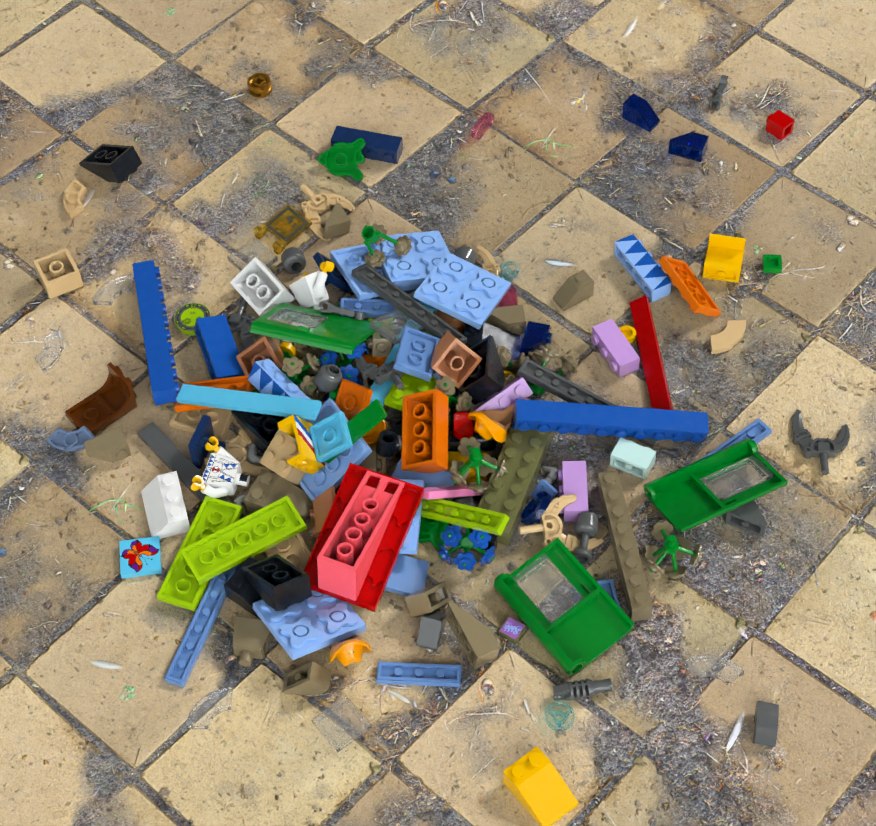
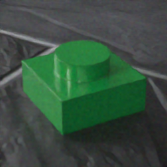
[762,254,782,273]

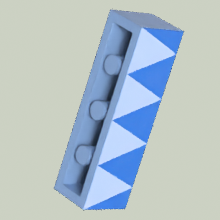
[614,234,672,302]
[248,358,310,421]

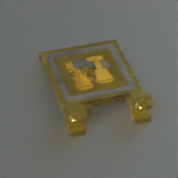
[253,204,312,254]

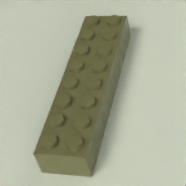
[472,425,556,546]

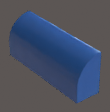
[194,315,245,380]

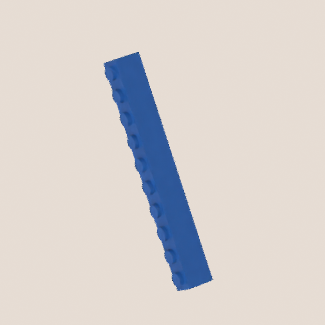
[132,260,180,406]
[513,399,709,443]

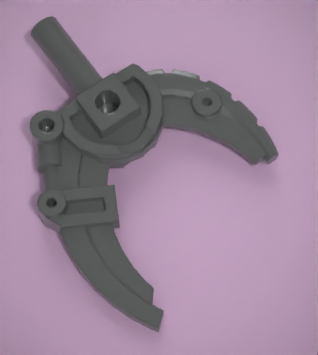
[226,298,259,354]
[355,356,405,390]
[792,409,850,475]

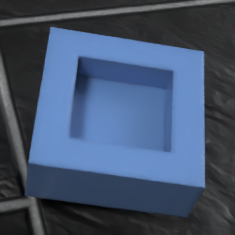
[530,479,558,507]

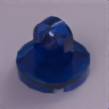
[521,491,560,526]

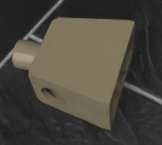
[233,616,274,667]

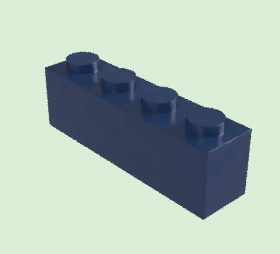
[331,126,403,164]

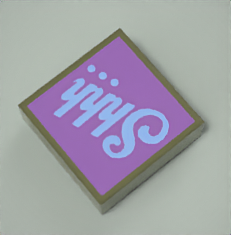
[498,616,527,645]

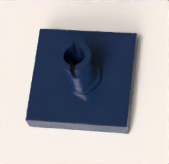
[313,252,352,292]
[188,415,226,469]

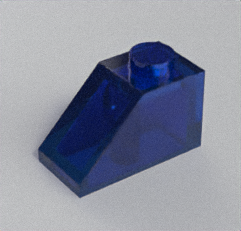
[622,94,660,132]
[668,132,709,162]
[519,321,553,357]

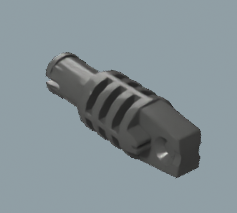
[553,678,612,701]

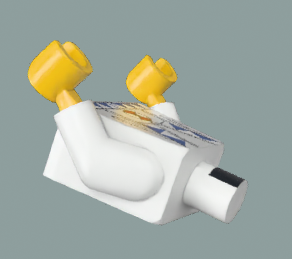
[289,261,334,311]
[191,437,250,499]

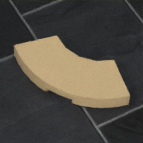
[63,179,87,219]
[710,320,746,354]

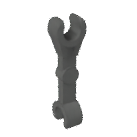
[709,75,728,111]
[319,300,366,320]

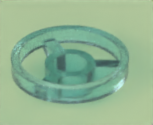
[498,261,519,282]
[545,702,575,731]

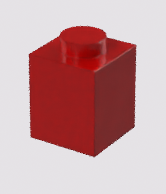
[766,110,795,141]

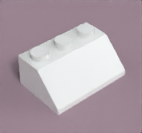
[230,257,295,317]
[141,471,190,539]

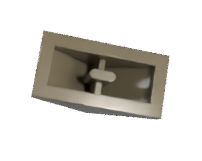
[323,203,351,239]

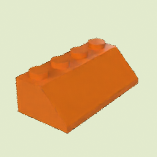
[401,389,448,473]

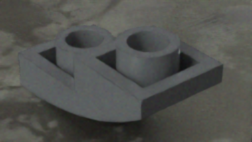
[752,701,779,747]

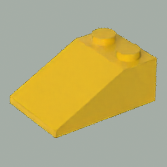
[503,746,579,826]

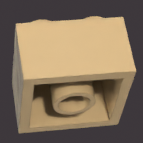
[33,248,84,299]
[259,429,305,485]

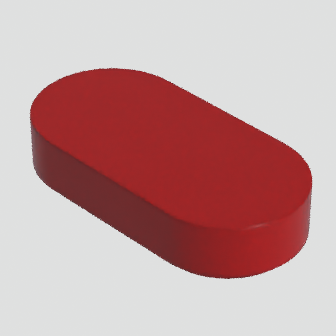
[453,412,473,440]

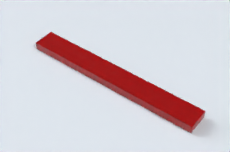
[630,295,673,410]

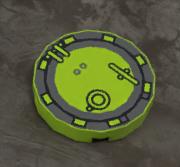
[174,303,211,335]

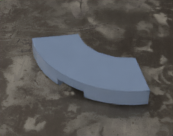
[46,425,96,452]

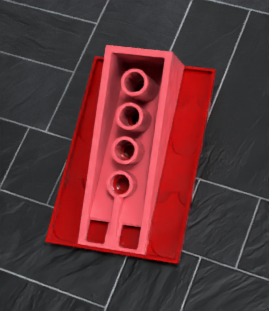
[304,463,424,612]

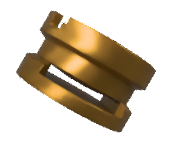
[247,73,272,98]

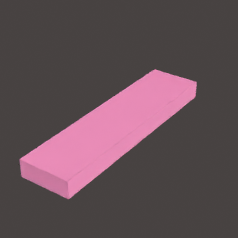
[422,484,484,500]

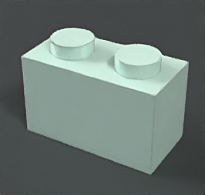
[610,437,656,480]

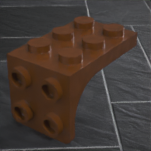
[65,362,137,435]

